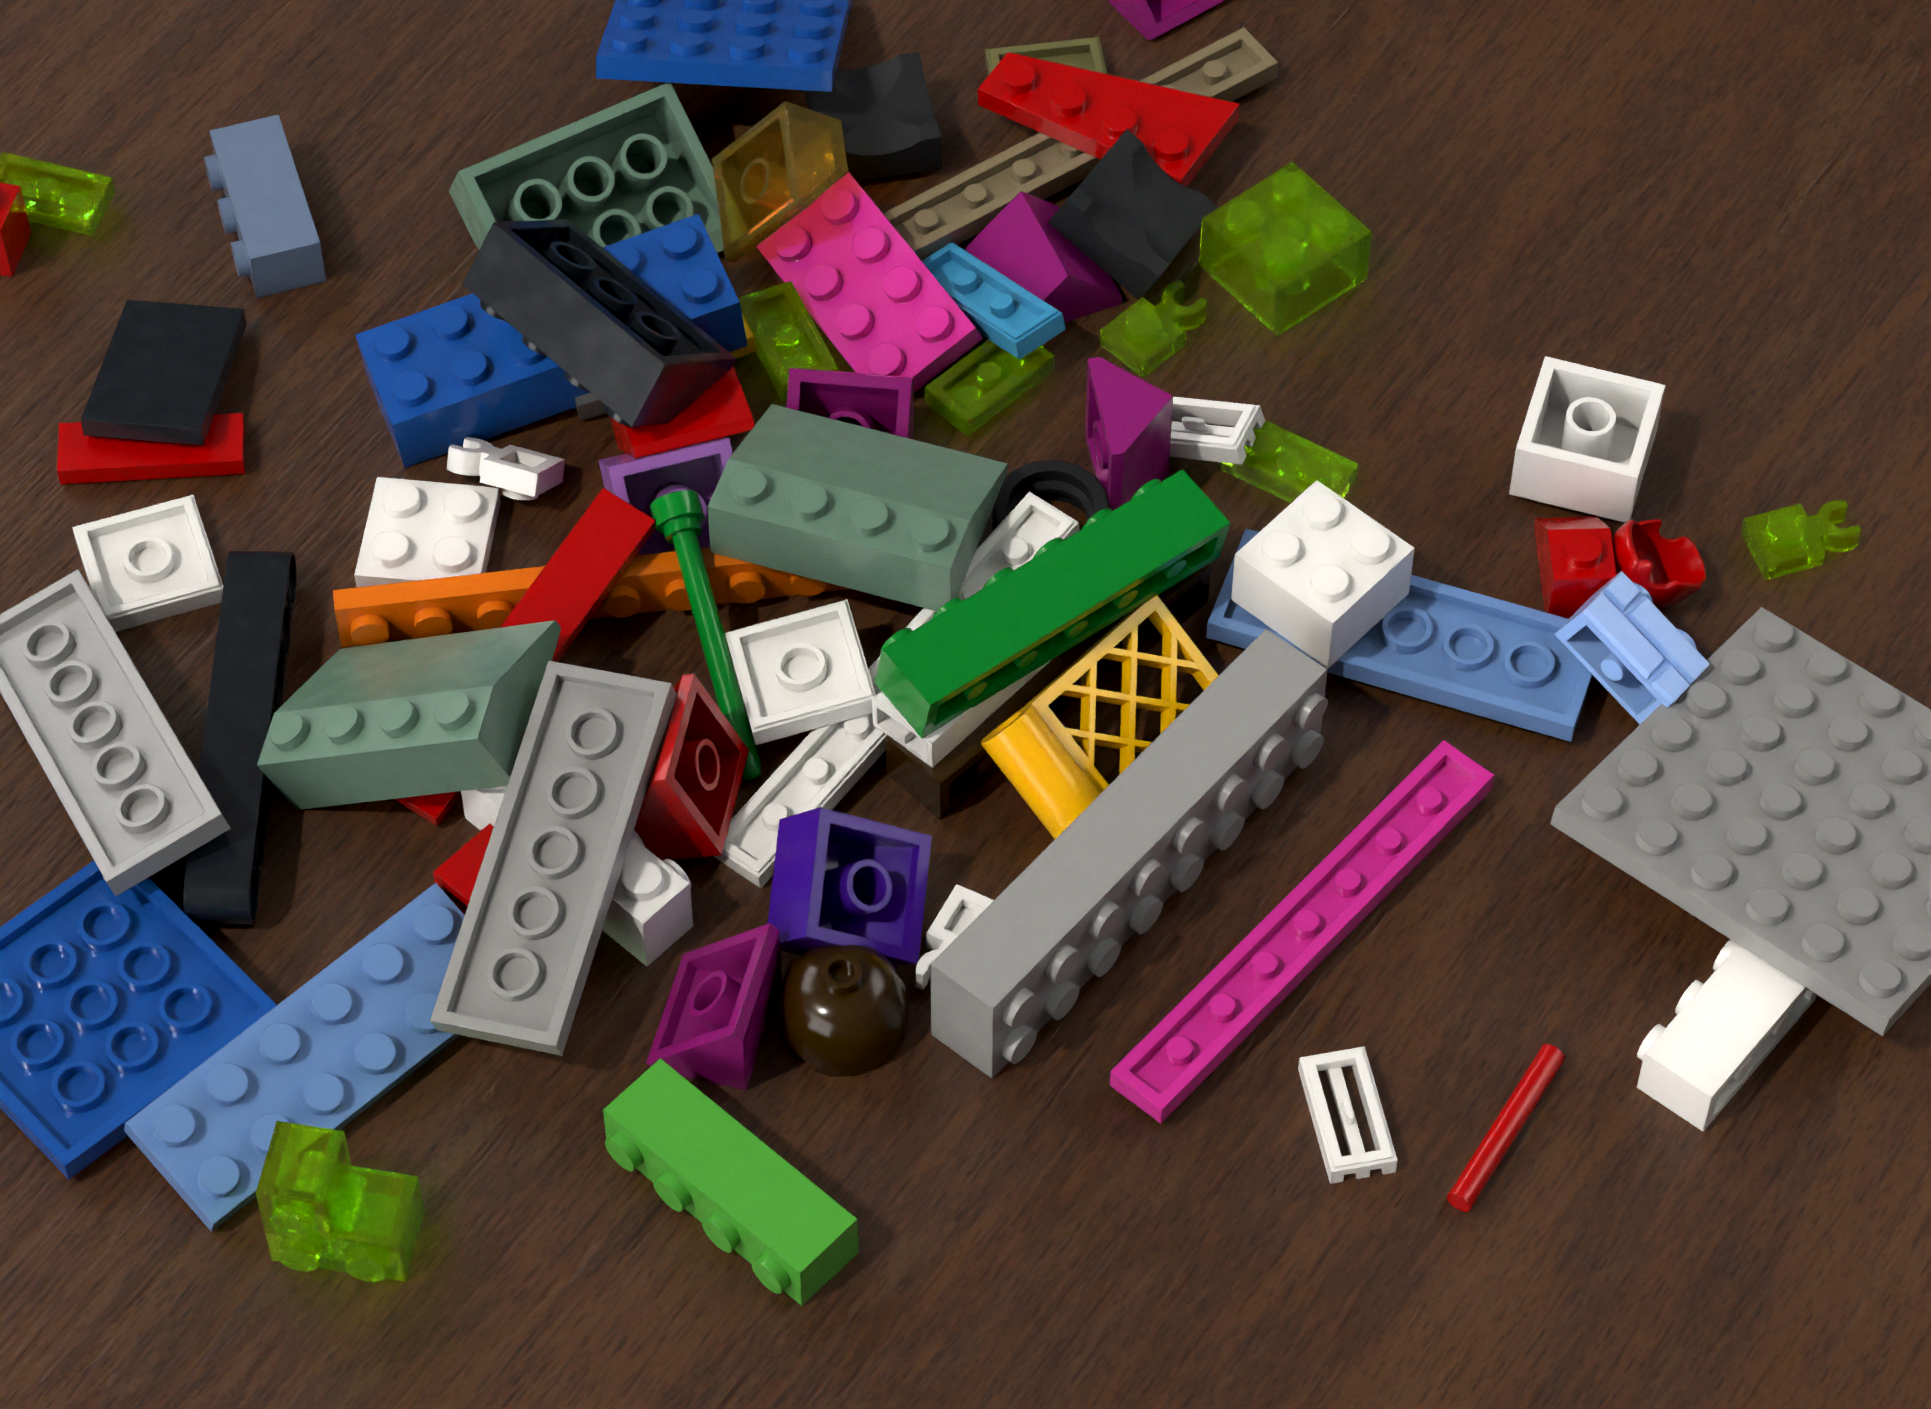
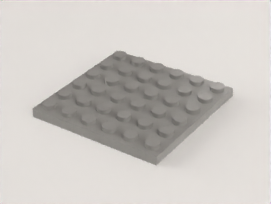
[1550,607,1931,1036]

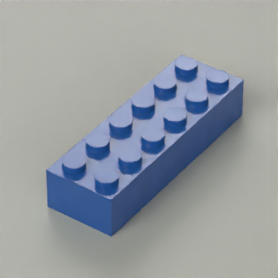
[355,214,748,468]

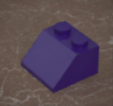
[767,807,932,965]

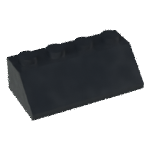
[462,219,737,428]

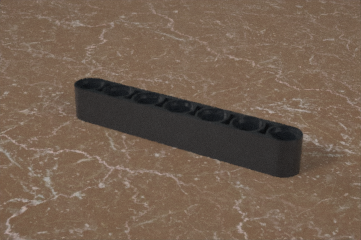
[183,551,297,924]

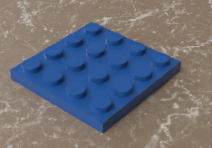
[596,0,853,92]
[0,860,277,1180]

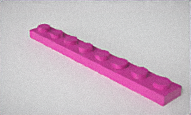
[1110,740,1495,1124]

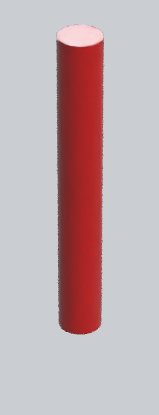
[1447,1044,1565,1212]

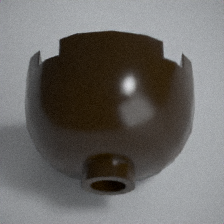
[777,945,908,1077]

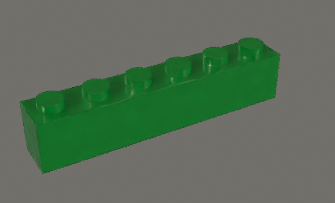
[875,469,1231,739]

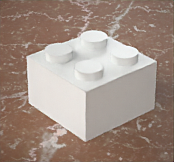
[1509,356,1665,523]
[1231,480,1415,669]

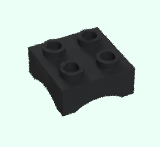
[805,52,942,186]
[1048,129,1217,300]

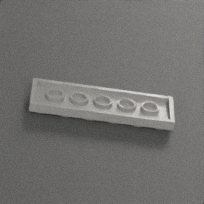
[0,569,231,896]
[430,661,677,1056]

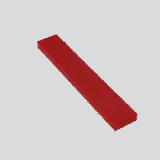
[395,488,656,826]

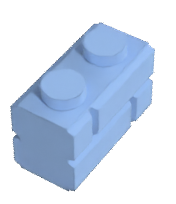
[1554,571,1710,725]

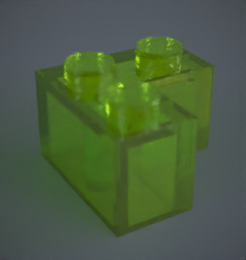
[256,1121,424,1282]

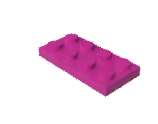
[755,172,983,393]

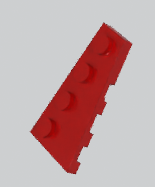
[978,52,1240,187]

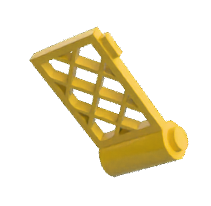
[981,596,1219,839]

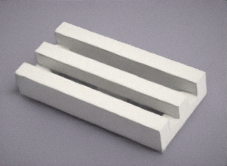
[1170,397,1265,464]
[1298,1046,1398,1184]

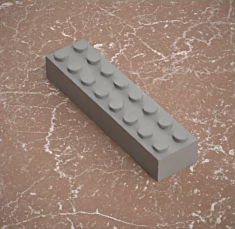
[931,629,1328,1079]

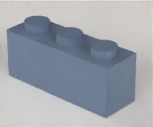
[204,114,326,298]

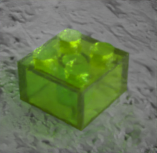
[1199,161,1372,336]

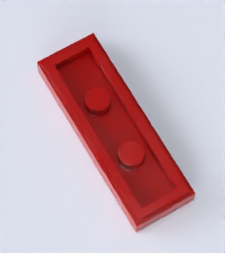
[57,413,246,484]

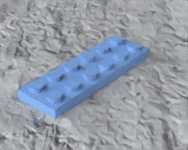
[1206,528,1594,742]
[124,883,465,1232]

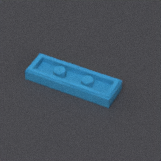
[922,242,1066,360]

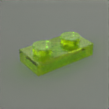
[0,152,115,236]
[738,281,838,401]
[925,340,1054,436]
[1220,420,1359,503]

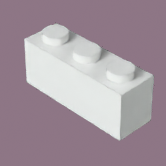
[1637,939,1817,1131]

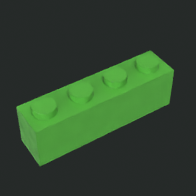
[603,1058,859,1306]

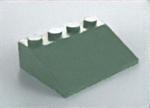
[449,83,748,255]
[708,404,1008,611]
[257,620,561,810]

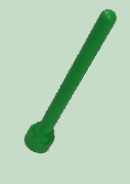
[650,490,762,781]

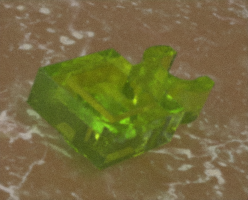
[1100,280,1207,378]
[1741,500,1861,580]

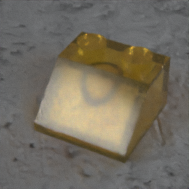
[712,101,848,263]

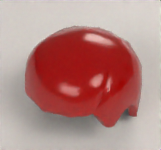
[1612,519,1707,609]

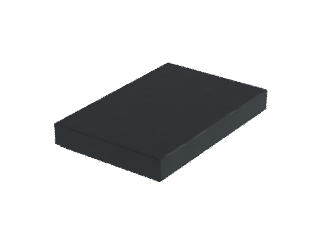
[81,300,247,445]

